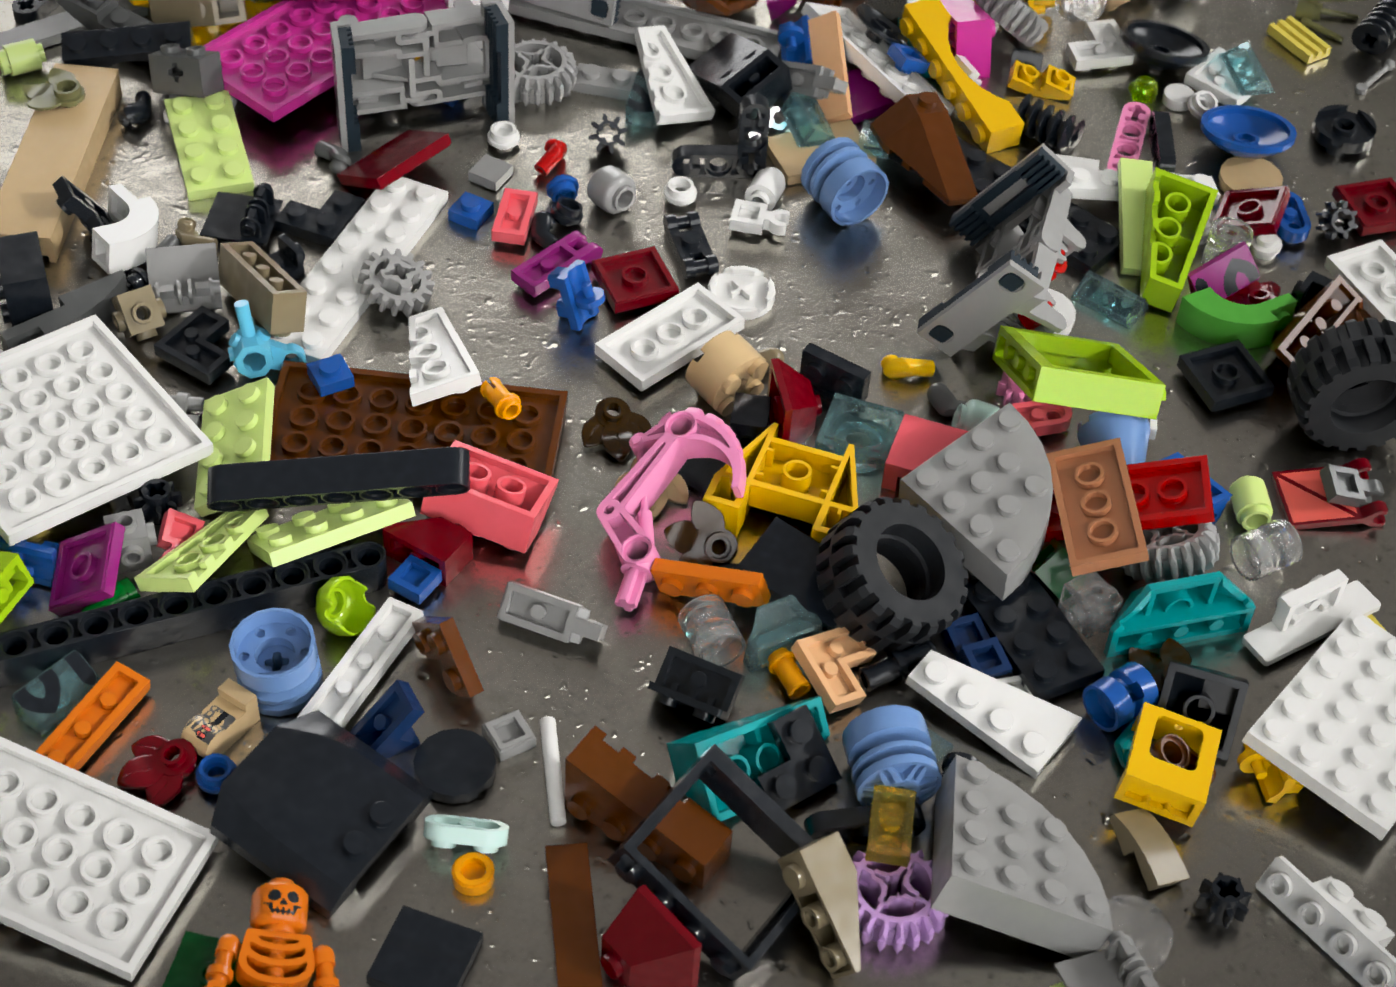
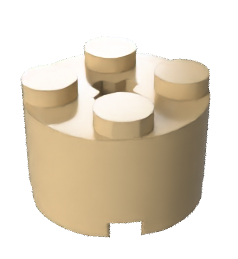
[685,330,769,417]

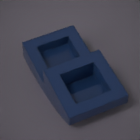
[942,612,1013,678]

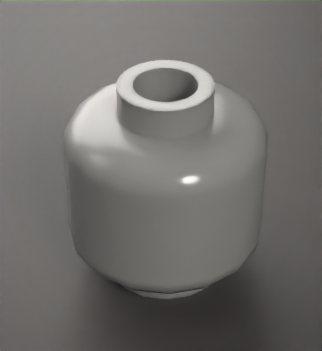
[587,165,636,214]

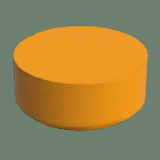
[452,852,495,896]

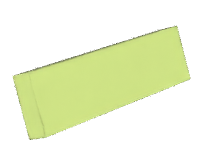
[1118,157,1153,276]

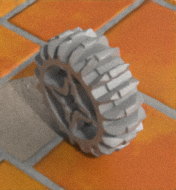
[975,0,1049,47]
[515,37,578,107]
[1121,522,1220,584]

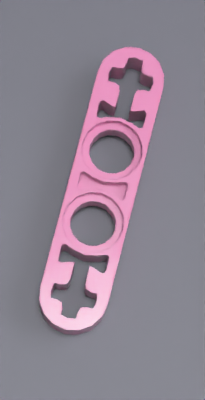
[1106,102,1151,171]

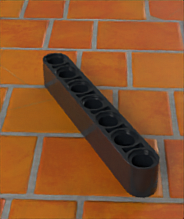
[207,447,470,512]

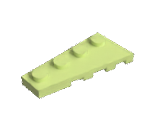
[134,509,269,593]

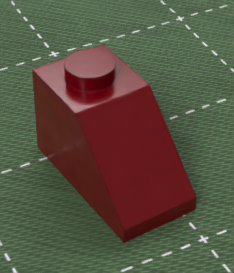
[382,517,473,587]

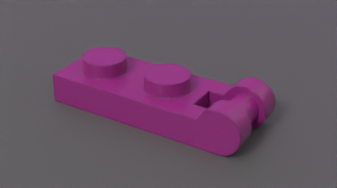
[511,230,603,297]

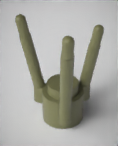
[1295,0,1368,42]

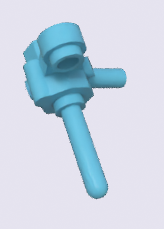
[227,300,307,379]

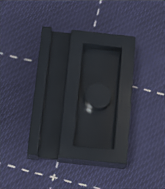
[800,342,871,416]

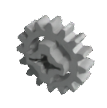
[358,248,435,317]

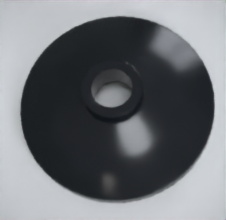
[856,4,908,45]

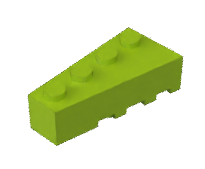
[1140,167,1219,313]

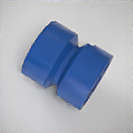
[1082,662,1159,732]

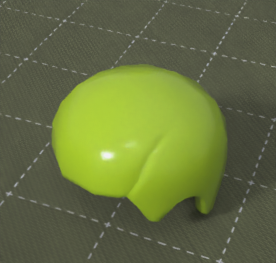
[316,576,376,637]

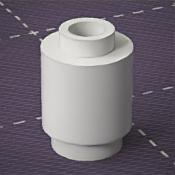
[745,167,786,211]

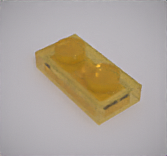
[865,784,916,867]

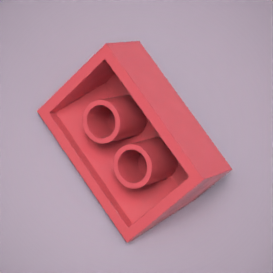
[420,440,559,554]

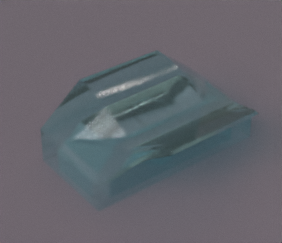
[743,594,822,673]

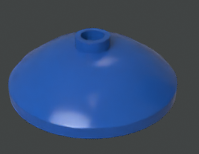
[1200,105,1297,159]

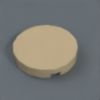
[1218,156,1283,193]

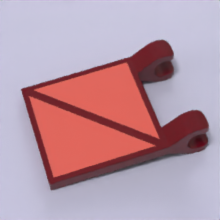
[1271,458,1388,530]

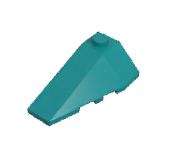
[666,696,830,821]

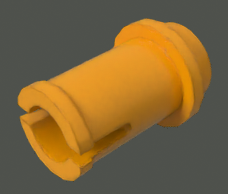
[480,377,522,420]
[767,648,811,700]

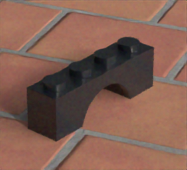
[61,21,196,68]

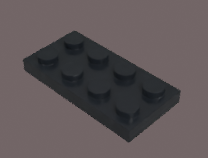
[964,571,1105,701]

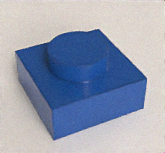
[887,42,930,74]
[448,191,494,231]
[307,353,355,397]
[388,554,443,605]

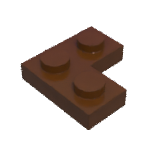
[412,616,484,698]

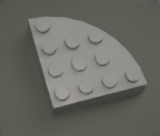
[899,402,1053,601]
[930,755,1113,958]

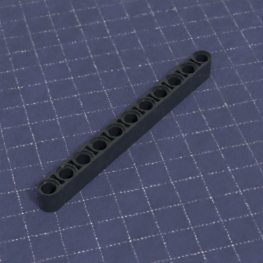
[0,541,388,688]

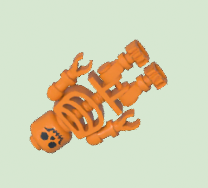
[205,877,340,987]

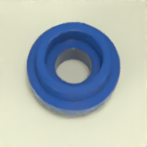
[546,174,579,203]
[195,753,237,794]

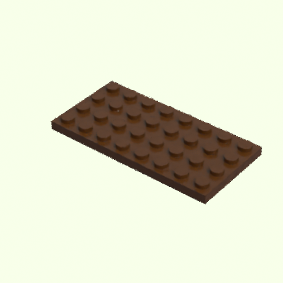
[270,360,568,477]

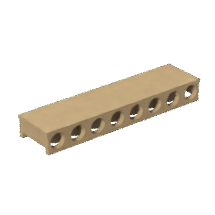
[0,63,122,263]

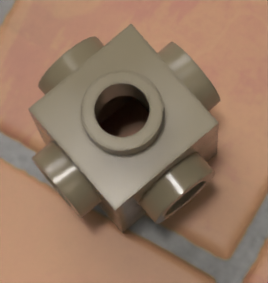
[111,284,167,342]

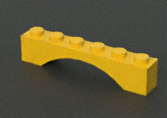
[899,0,1024,154]

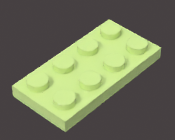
[164,90,255,202]
[194,377,275,517]
[246,499,416,568]

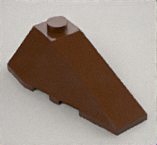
[870,91,978,206]

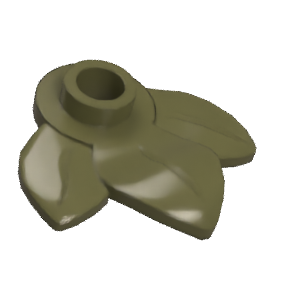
[22,68,85,111]

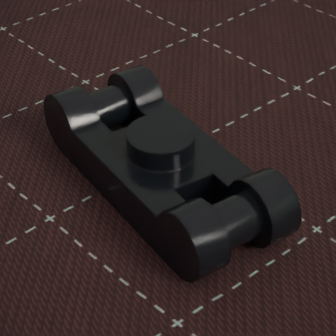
[663,211,719,279]

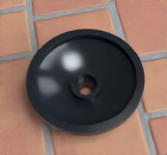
[1120,19,1210,71]

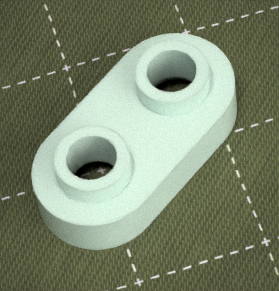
[423,814,509,854]

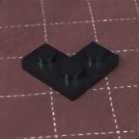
[52,176,113,243]
[274,189,366,247]
[154,306,233,385]
[752,705,842,810]

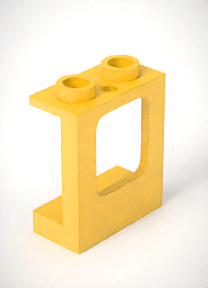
[1114,702,1222,827]

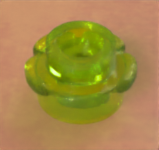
[1128,76,1158,104]

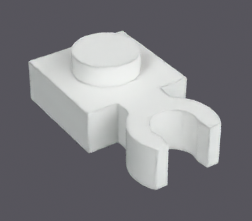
[729,199,790,236]

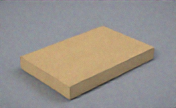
[767,119,877,186]

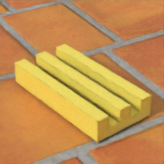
[1267,16,1332,64]

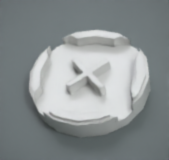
[707,266,775,320]

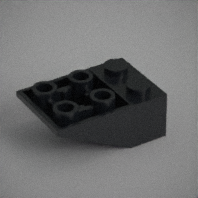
[689,32,793,120]

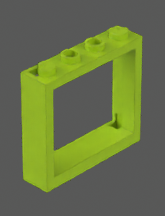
[992,325,1166,420]

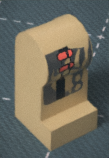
[181,678,260,758]

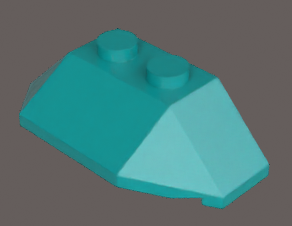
[1103,571,1256,658]

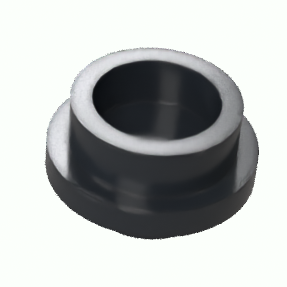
[550,197,583,226]

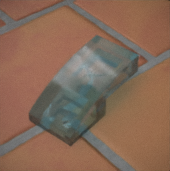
[858,119,889,159]

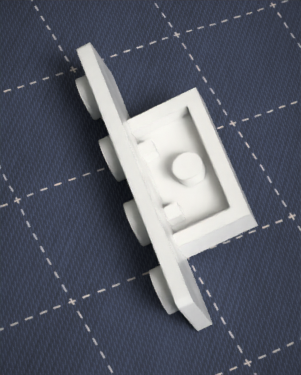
[1242,569,1381,666]
[1256,856,1396,987]

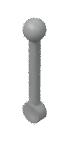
[1355,59,1396,95]

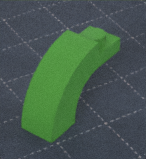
[1176,287,1297,349]

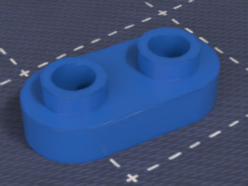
[1277,191,1311,244]

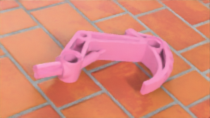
[596,407,746,612]

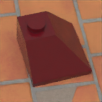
[767,358,822,445]
[600,884,702,987]

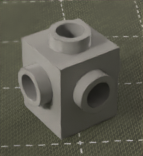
[103,508,158,574]

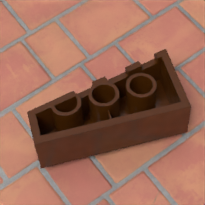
[565,725,733,890]

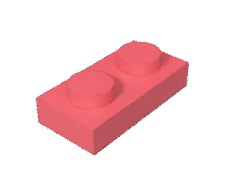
[491,188,538,246]

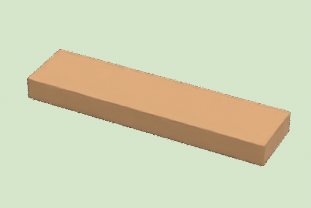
[808,10,853,125]

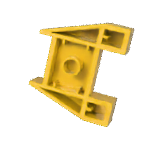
[703,423,858,543]

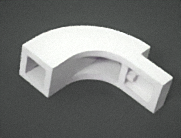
[92,184,159,274]

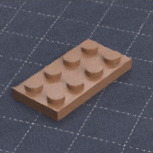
[1046,437,1149,576]

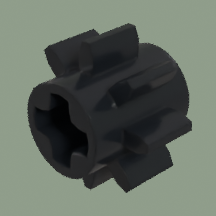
[589,114,628,154]
[1315,201,1358,240]
[133,479,183,525]
[1195,872,1252,929]

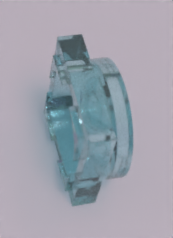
[814,393,904,472]

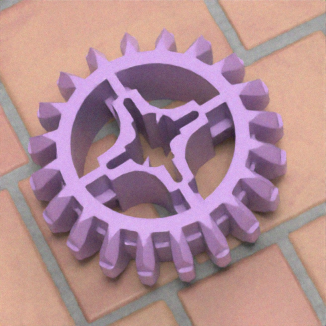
[853,841,949,954]

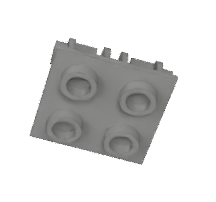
[145,243,223,314]
[1054,931,1159,987]

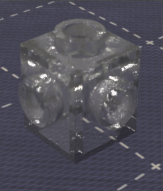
[1058,572,1123,639]

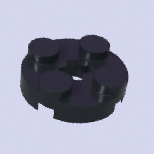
[1311,105,1377,157]

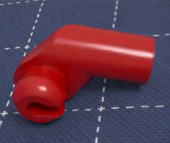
[534,138,567,176]

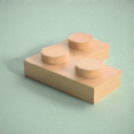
[791,627,877,714]

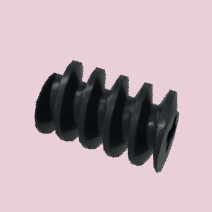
[1351,0,1396,55]
[1017,93,1085,155]

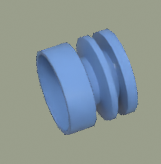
[801,137,889,226]
[229,607,323,717]
[842,705,942,806]

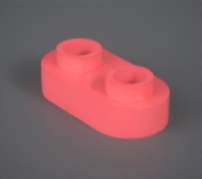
[1012,401,1073,436]

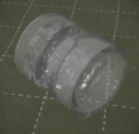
[1056,0,1107,22]
[1200,217,1254,265]
[1230,519,1303,581]
[678,594,746,667]

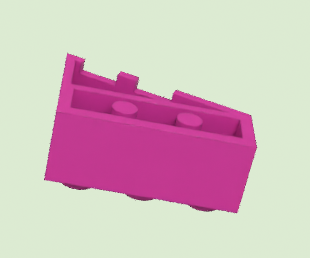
[940,0,996,79]

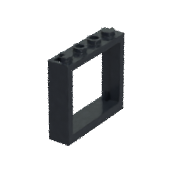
[607,744,814,981]

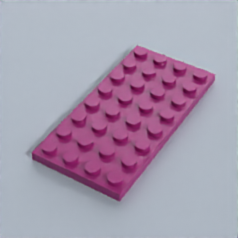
[204,0,448,122]

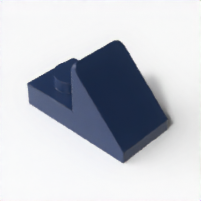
[350,680,424,759]

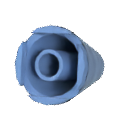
[1077,411,1150,465]

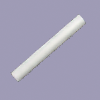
[539,716,567,827]

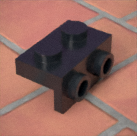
[647,646,745,724]

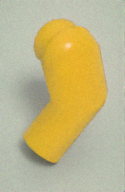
[881,354,935,380]

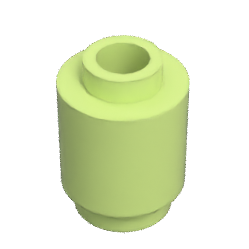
[0,38,46,77]
[1229,476,1273,531]

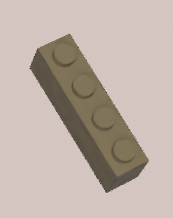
[219,241,307,337]

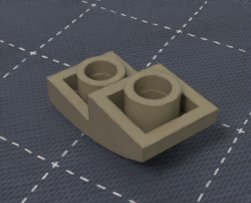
[1109,808,1190,891]

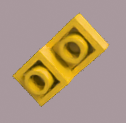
[1007,60,1076,100]

